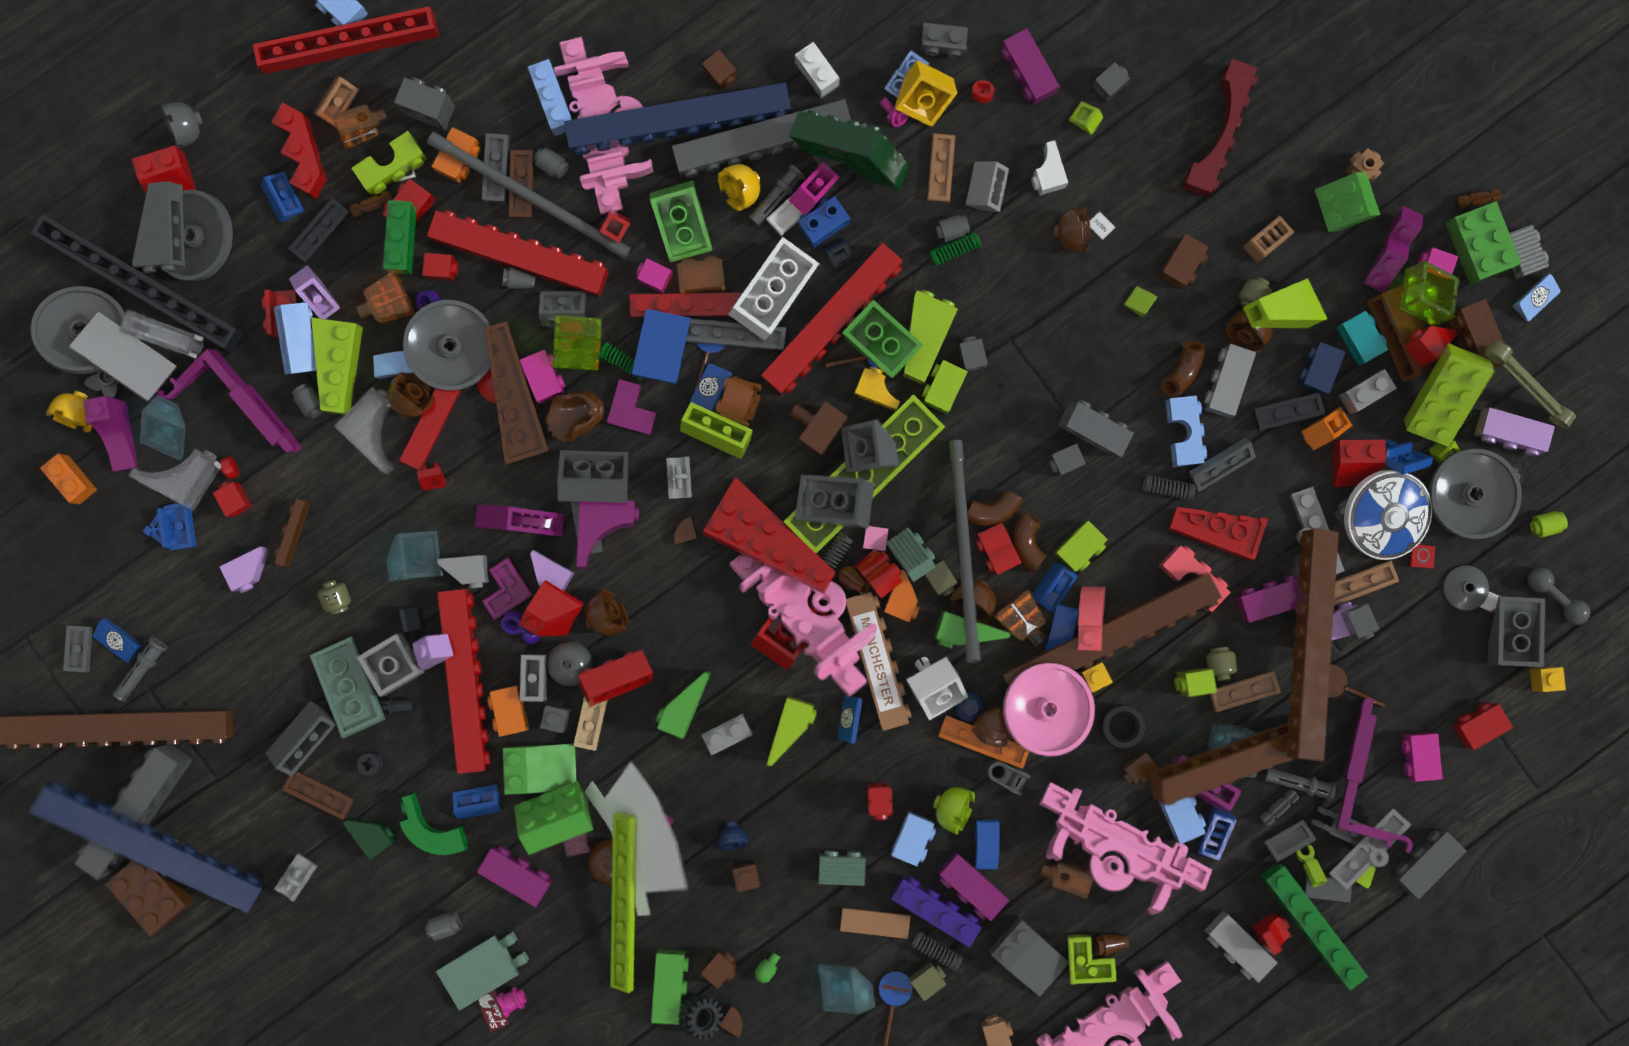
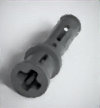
[748,164,806,226]
[112,637,168,702]
[1264,769,1336,802]

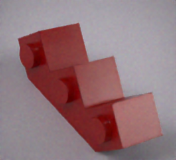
[272,103,327,199]

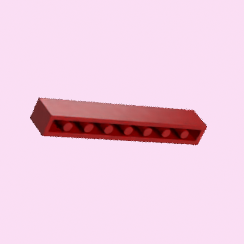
[253,6,440,74]
[427,210,609,297]
[761,243,903,396]
[438,589,491,774]

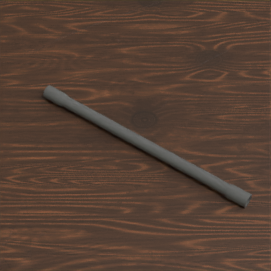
[427,132,631,259]
[949,440,981,663]

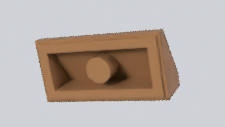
[314,76,359,127]

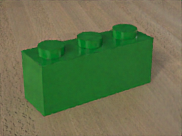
[383,200,417,275]

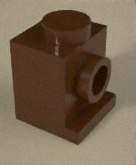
[1121,751,1158,785]

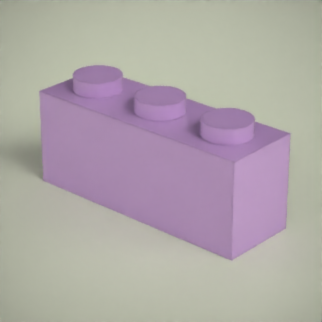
[1475,408,1555,456]

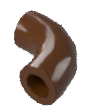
[1161,341,1205,398]
[967,490,1024,527]
[1013,511,1047,573]

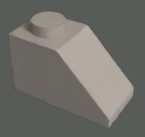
[437,555,489,588]

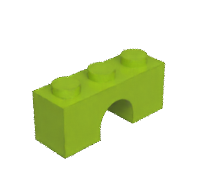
[352,131,427,195]

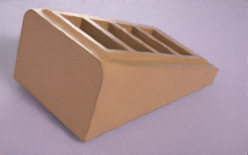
[1244,216,1294,263]

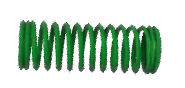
[930,231,981,266]
[599,342,644,381]

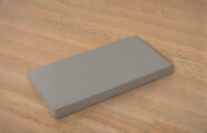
[69,312,176,402]

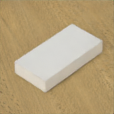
[766,196,814,237]

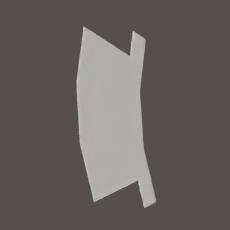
[585,762,687,916]

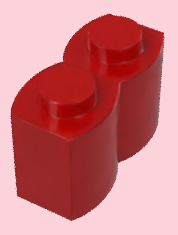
[975,523,1021,575]
[854,549,903,598]

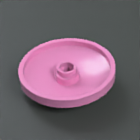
[1003,663,1095,756]

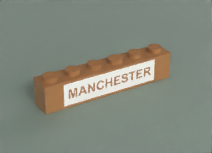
[846,592,912,731]

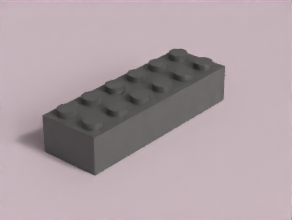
[75,745,193,879]

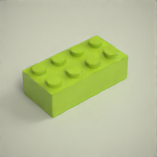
[1404,343,1494,447]

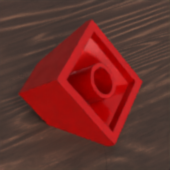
[518,580,584,636]

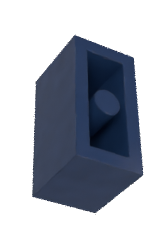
[1298,342,1345,396]

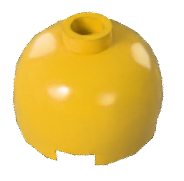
[718,164,760,211]
[46,391,93,432]

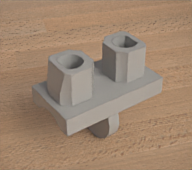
[666,457,692,499]
[274,854,318,901]

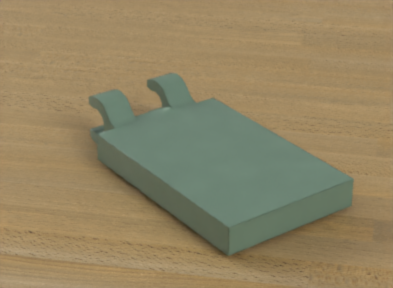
[436,932,529,1011]

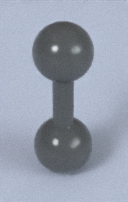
[1527,567,1591,625]

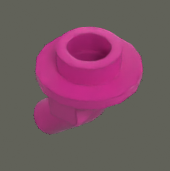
[879,97,908,127]

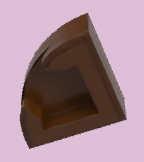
[674,517,697,545]
[720,1005,742,1038]

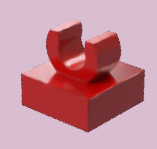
[417,462,446,491]

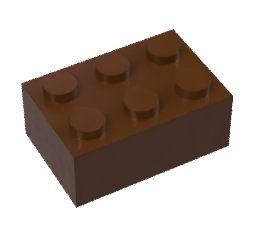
[1445,299,1505,369]
[105,860,194,936]

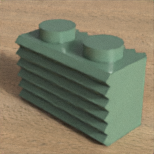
[886,528,936,582]
[819,850,866,886]

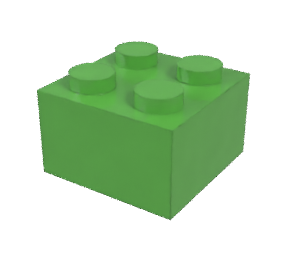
[1315,172,1380,232]

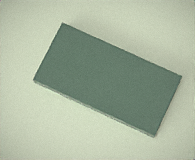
[310,637,386,738]

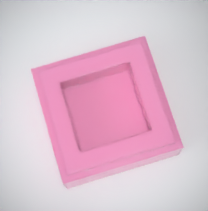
[863,526,888,551]

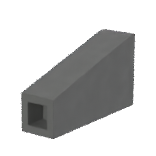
[132,181,185,273]

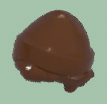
[972,707,1013,747]

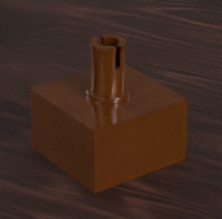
[790,401,848,458]

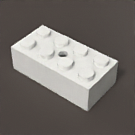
[728,237,819,341]

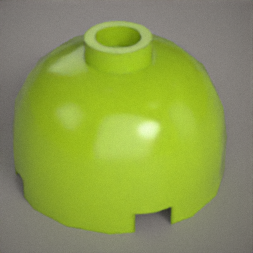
[934,787,975,835]

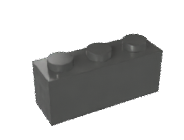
[1058,400,1134,457]
[265,701,336,776]
[1392,829,1466,899]

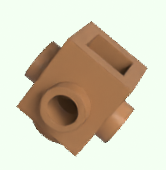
[1345,148,1384,182]

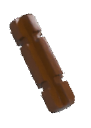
[1456,188,1502,209]
[349,191,393,217]

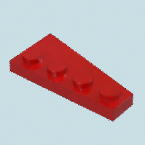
[1168,507,1268,561]

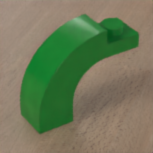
[400,792,469,855]

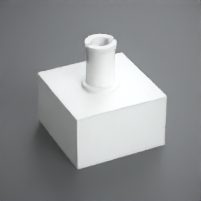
[907,657,968,720]

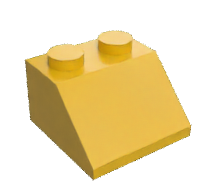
[895,60,957,127]

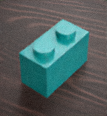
[1336,311,1388,366]

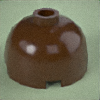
[1054,207,1091,253]
[1225,310,1272,354]
[387,372,434,418]
[950,580,996,622]
[585,590,629,636]
[588,838,613,885]

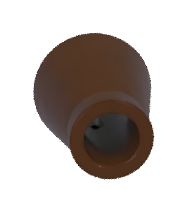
[838,565,870,594]
[1093,934,1129,957]

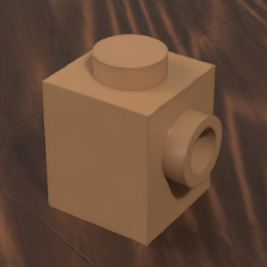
[981,1015,1013,1046]

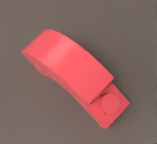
[1078,586,1105,651]

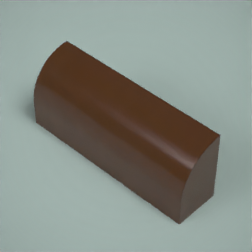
[1366,284,1439,382]

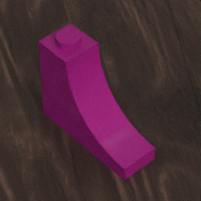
[83,396,138,472]
[577,500,639,570]
[475,505,564,537]

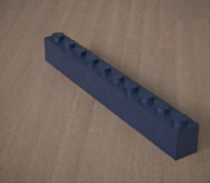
[564,83,791,155]
[30,781,262,913]

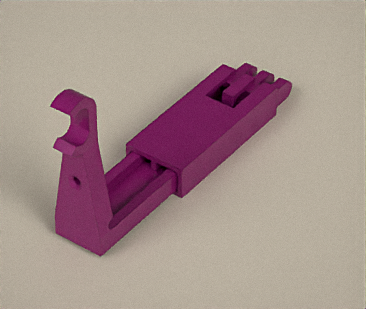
[157,349,301,452]
[1336,698,1412,854]

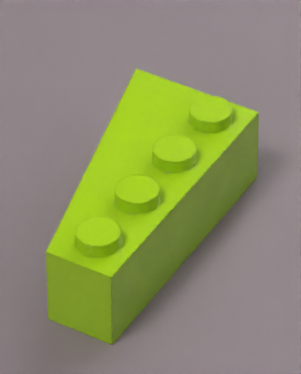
[311,318,363,416]

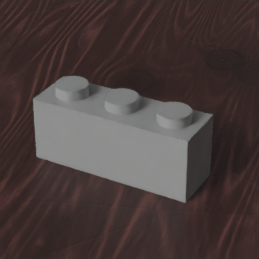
[1204,344,1256,418]
[1204,911,1277,983]

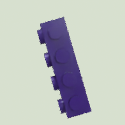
[890,876,982,947]

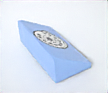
[1513,274,1561,322]

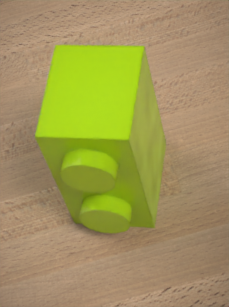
[922,360,968,414]
[1054,521,1108,572]
[1174,668,1217,697]

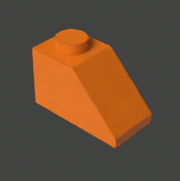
[1301,407,1352,450]
[883,570,920,622]

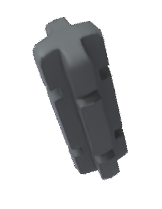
[1260,789,1299,826]

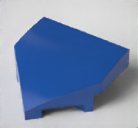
[1383,439,1433,475]
[143,502,197,550]

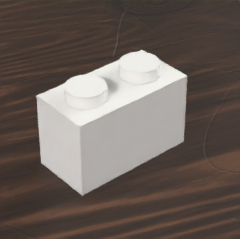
[795,42,839,98]

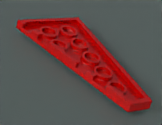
[703,477,835,594]

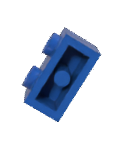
[798,196,850,248]

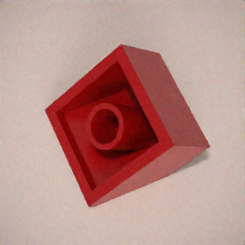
[132,145,196,193]
[1332,440,1386,487]

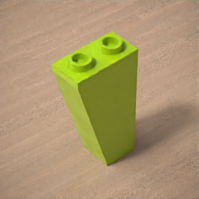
[1243,278,1327,328]
[903,290,958,385]

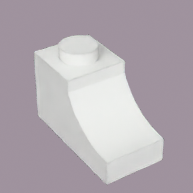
[1031,140,1068,195]

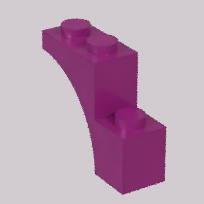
[1364,206,1423,293]

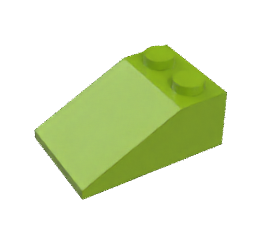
[767,696,817,766]

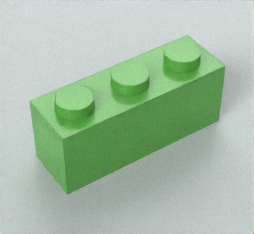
[651,949,689,1025]

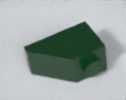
[343,818,397,860]

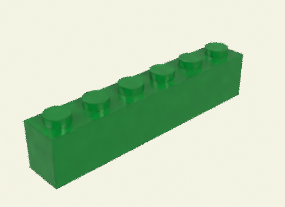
[1260,863,1368,991]

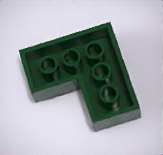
[789,110,909,190]

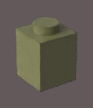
[924,560,957,597]
[909,962,946,1001]

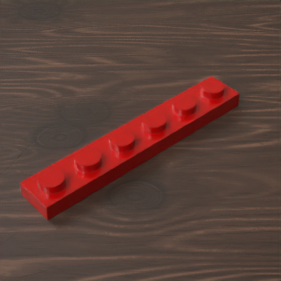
[630,293,743,318]

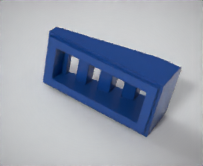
[1198,808,1236,861]

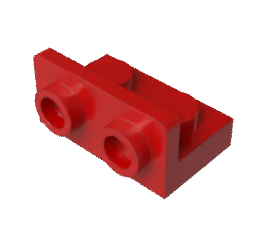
[262,290,298,338]

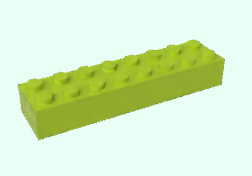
[784,395,945,554]

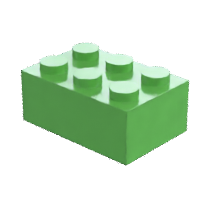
[1445,201,1521,284]
[514,781,593,855]

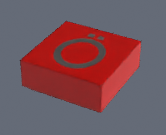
[1409,545,1435,569]

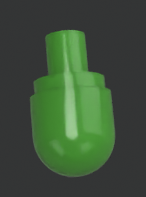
[755,952,781,983]

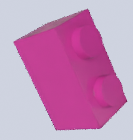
[788,162,839,215]
[519,350,566,404]
[1401,732,1443,782]

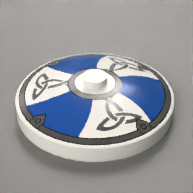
[1344,470,1432,560]

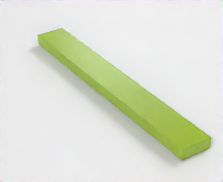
[610,811,636,993]

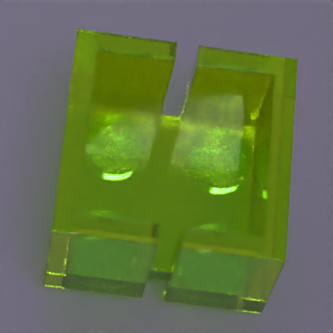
[1400,261,1459,326]
[553,315,602,370]

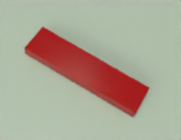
[399,388,461,471]

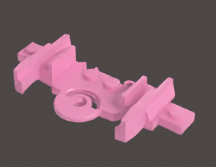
[554,37,653,216]
[730,554,877,697]
[1040,783,1212,915]
[1037,960,1182,1046]

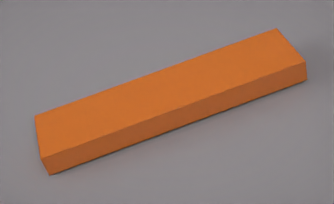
[938,715,1029,769]

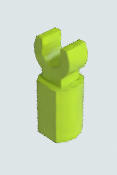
[1296,845,1327,887]

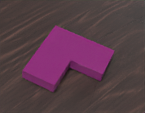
[607,379,657,435]
[482,558,533,620]

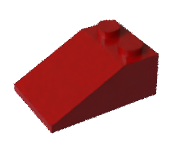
[751,597,829,670]

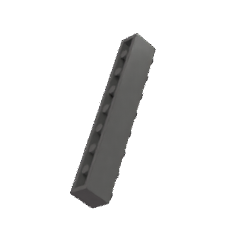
[672,99,851,178]

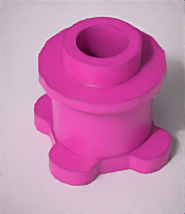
[497,987,527,1017]

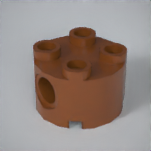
[716,376,762,427]

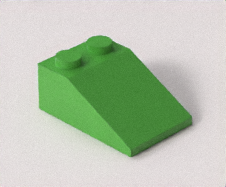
[650,180,713,263]
[842,300,923,378]
[933,612,1011,648]
[656,671,711,739]
[503,743,577,795]

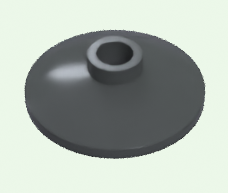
[1443,566,1489,610]

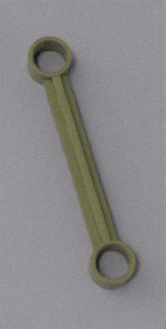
[1484,340,1576,429]

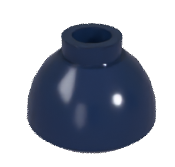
[954,691,985,722]
[717,822,749,850]

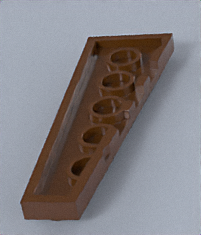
[485,321,549,464]

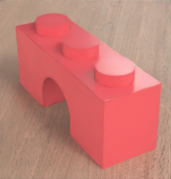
[1158,546,1231,612]

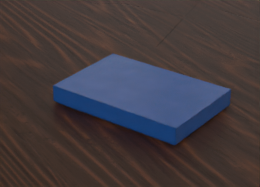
[632,309,691,385]

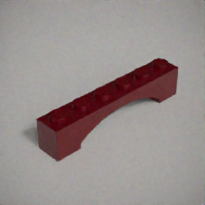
[1182,59,1258,197]

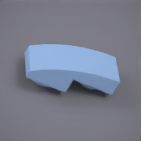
[885,51,930,98]
[373,351,413,379]

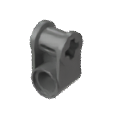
[985,760,1031,796]

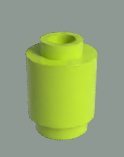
[1530,511,1568,538]

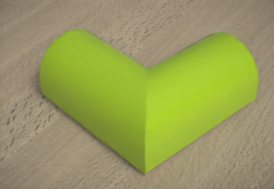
[1067,934,1116,984]

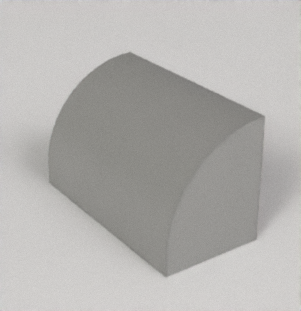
[966,161,1009,212]

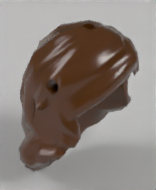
[545,390,604,443]

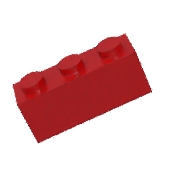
[578,650,653,707]

